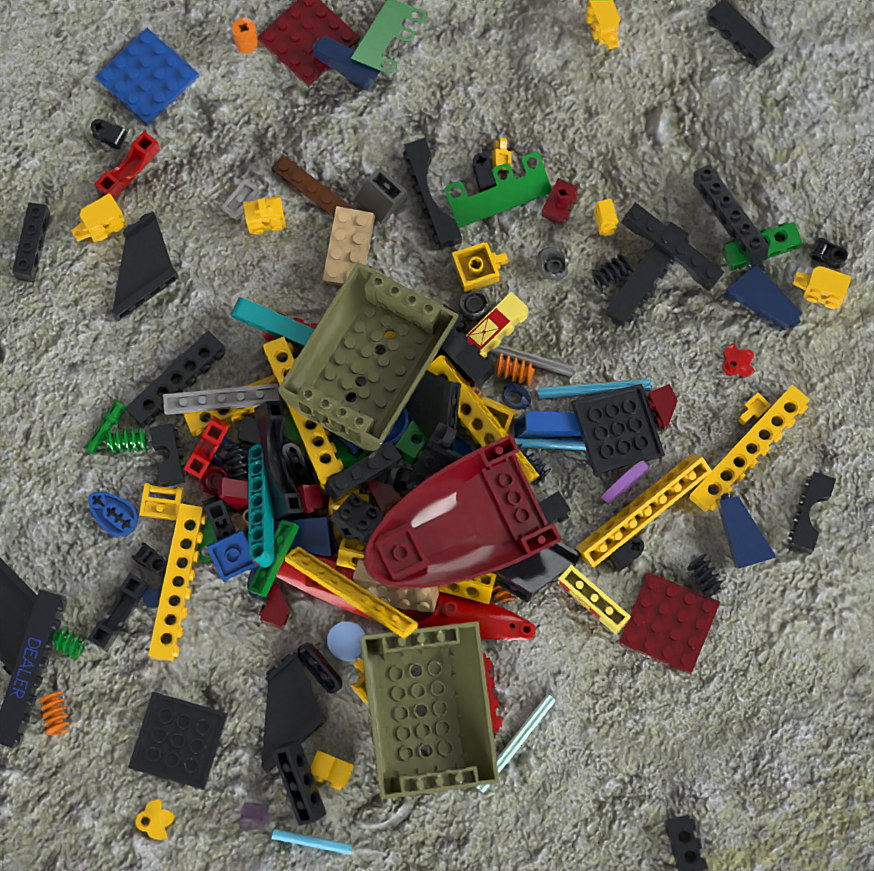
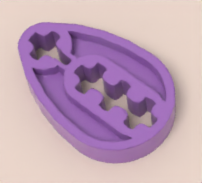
[601,460,650,504]

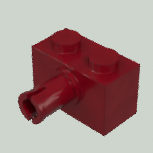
[541,178,580,225]
[294,485,330,518]

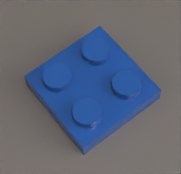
[206,529,258,582]

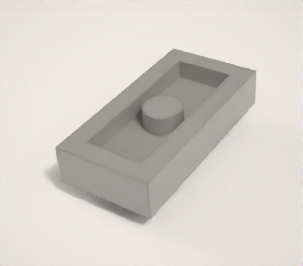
[222,179,260,220]

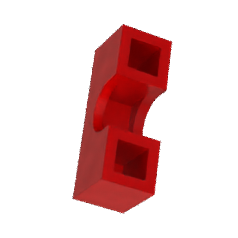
[184,416,230,479]

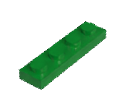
[248,520,299,597]

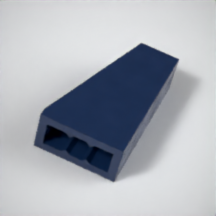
[312,35,383,91]
[726,265,803,331]
[716,493,776,569]
[274,515,336,556]

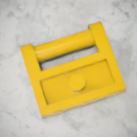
[139,483,184,521]

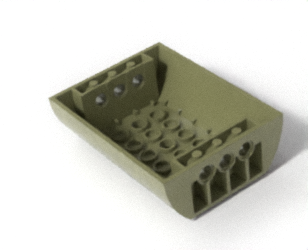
[360,622,500,800]

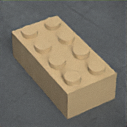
[322,206,375,287]
[353,559,439,612]

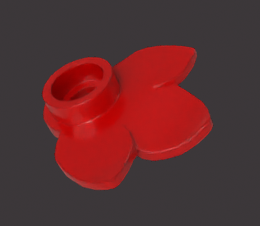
[722,343,755,377]

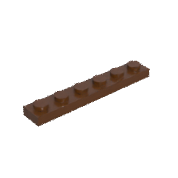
[271,154,355,218]

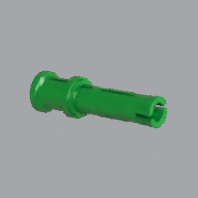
[83,399,126,455]

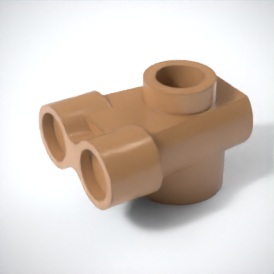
[230,509,249,534]

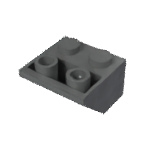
[355,167,407,224]

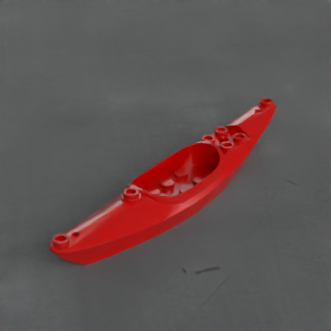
[253,549,536,641]

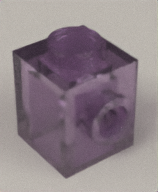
[239,802,271,831]

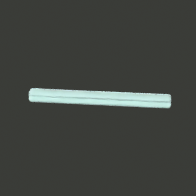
[476,694,555,792]

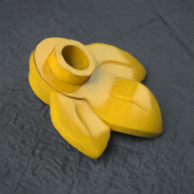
[135,800,175,840]

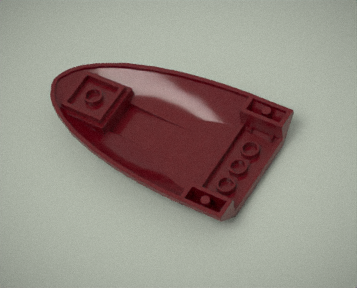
[364,434,562,589]

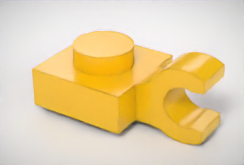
[492,137,512,171]
[738,392,772,426]

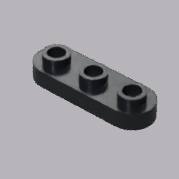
[282,440,316,488]
[297,642,343,693]

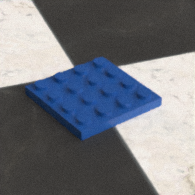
[95,28,199,126]

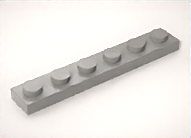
[163,383,280,415]

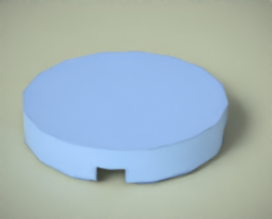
[327,622,365,661]

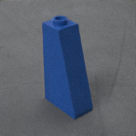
[514,411,582,439]

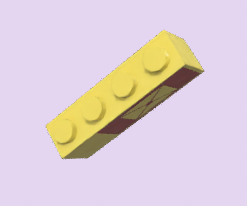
[466,292,529,358]
[557,565,631,635]

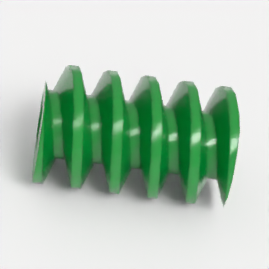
[106,427,147,453]
[52,627,87,659]

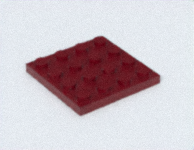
[257,0,360,87]
[618,572,720,674]

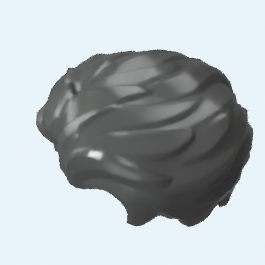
[536,247,569,281]
[458,289,490,321]

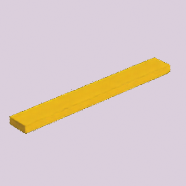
[285,546,418,638]

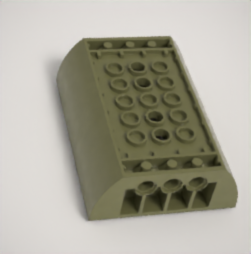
[278,262,459,451]

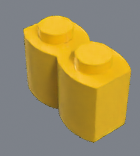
[593,199,619,236]
[310,750,355,790]

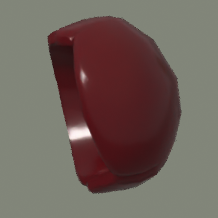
[200,467,229,496]

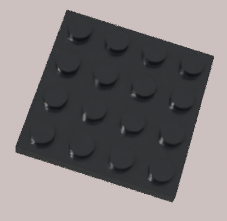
[571,384,665,475]
[128,691,229,791]

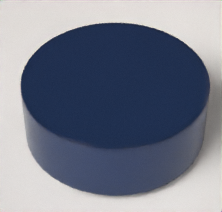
[142,588,161,609]

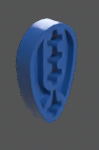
[88,492,138,538]

